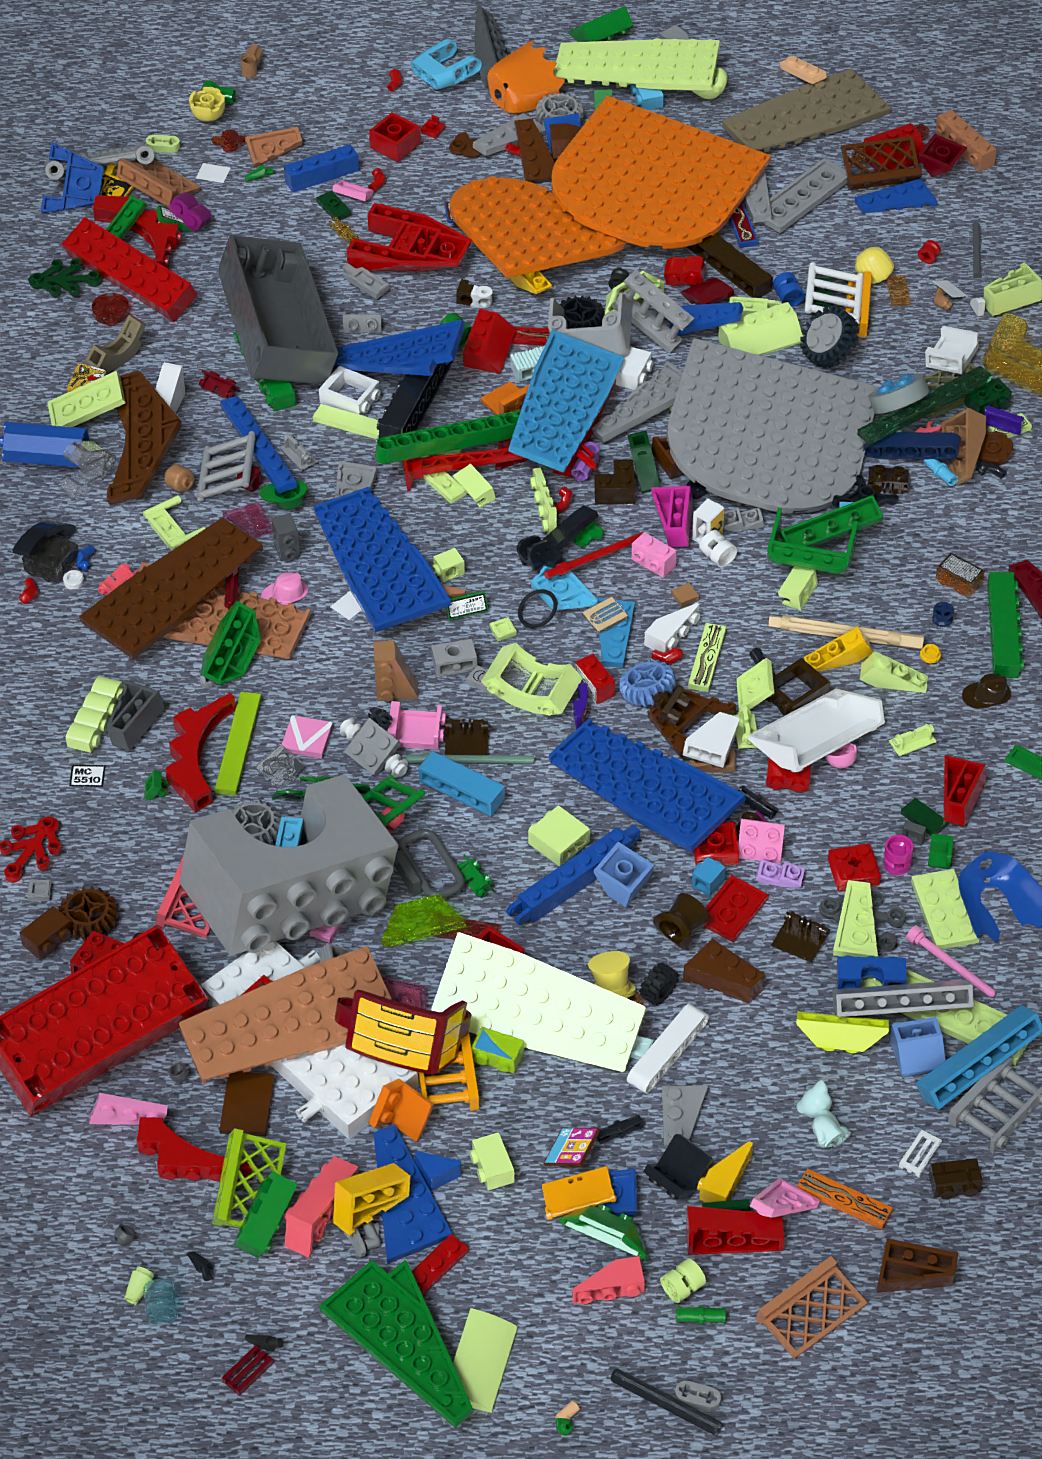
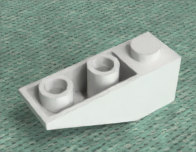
[644,603,700,652]

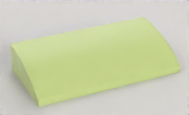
[453,1308,518,1413]

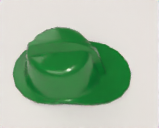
[260,480,307,510]

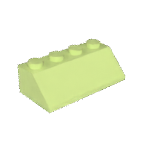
[718,302,803,356]

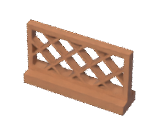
[116,159,201,207]
[755,1256,868,1360]

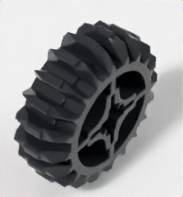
[560,295,605,329]

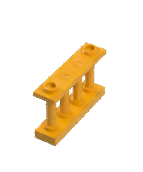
[418,1032,479,1111]

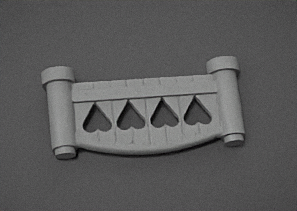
[45,142,154,180]

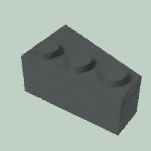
[106,680,165,751]

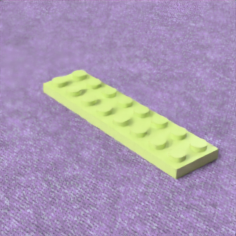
[860,956,1029,1066]

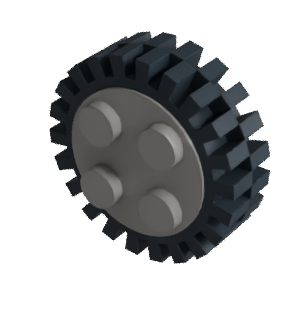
[800,306,859,368]

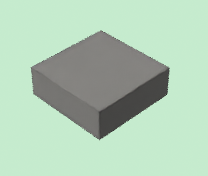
[27,880,52,901]

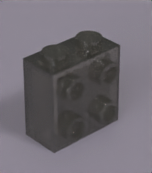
[22,535,79,584]

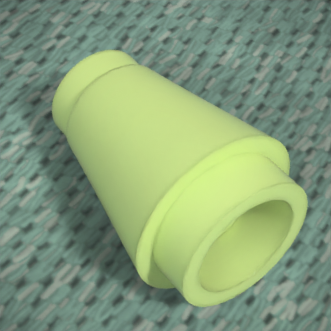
[124,1267,154,1305]

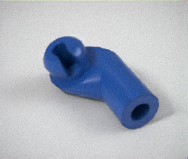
[76,545,95,571]

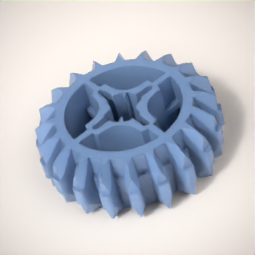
[619,659,676,708]

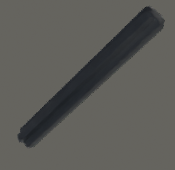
[611,1368,722,1435]

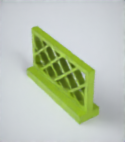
[212,1128,286,1228]

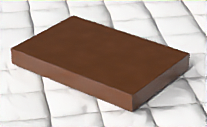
[219,1072,275,1137]

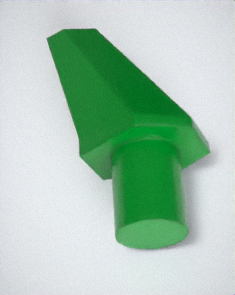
[245,165,273,182]

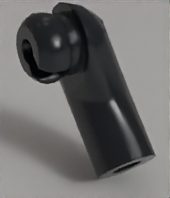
[976,461,1007,479]

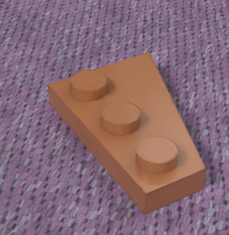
[245,127,302,168]

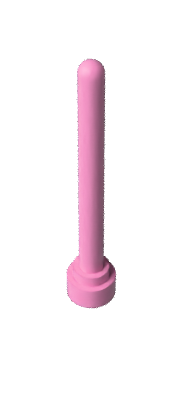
[906,925,996,998]

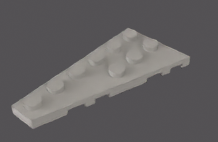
[592,361,683,443]

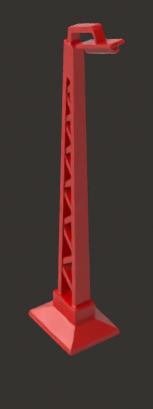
[403,443,597,492]

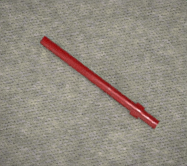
[544,532,644,579]

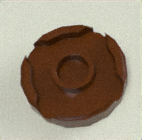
[977,431,1013,465]

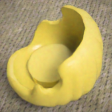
[855,247,894,284]

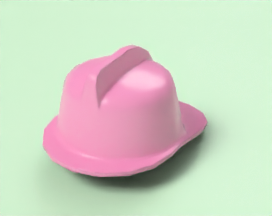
[261,572,308,605]

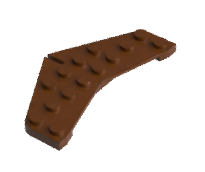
[107,371,182,505]

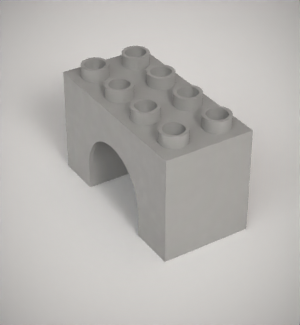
[179,774,398,956]

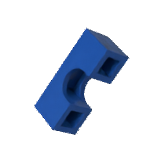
[836,956,907,989]

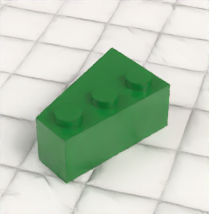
[233,1171,298,1258]

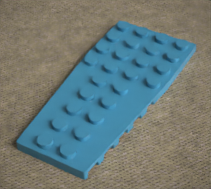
[508,329,625,472]

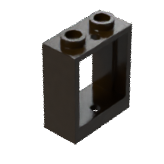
[766,658,830,715]

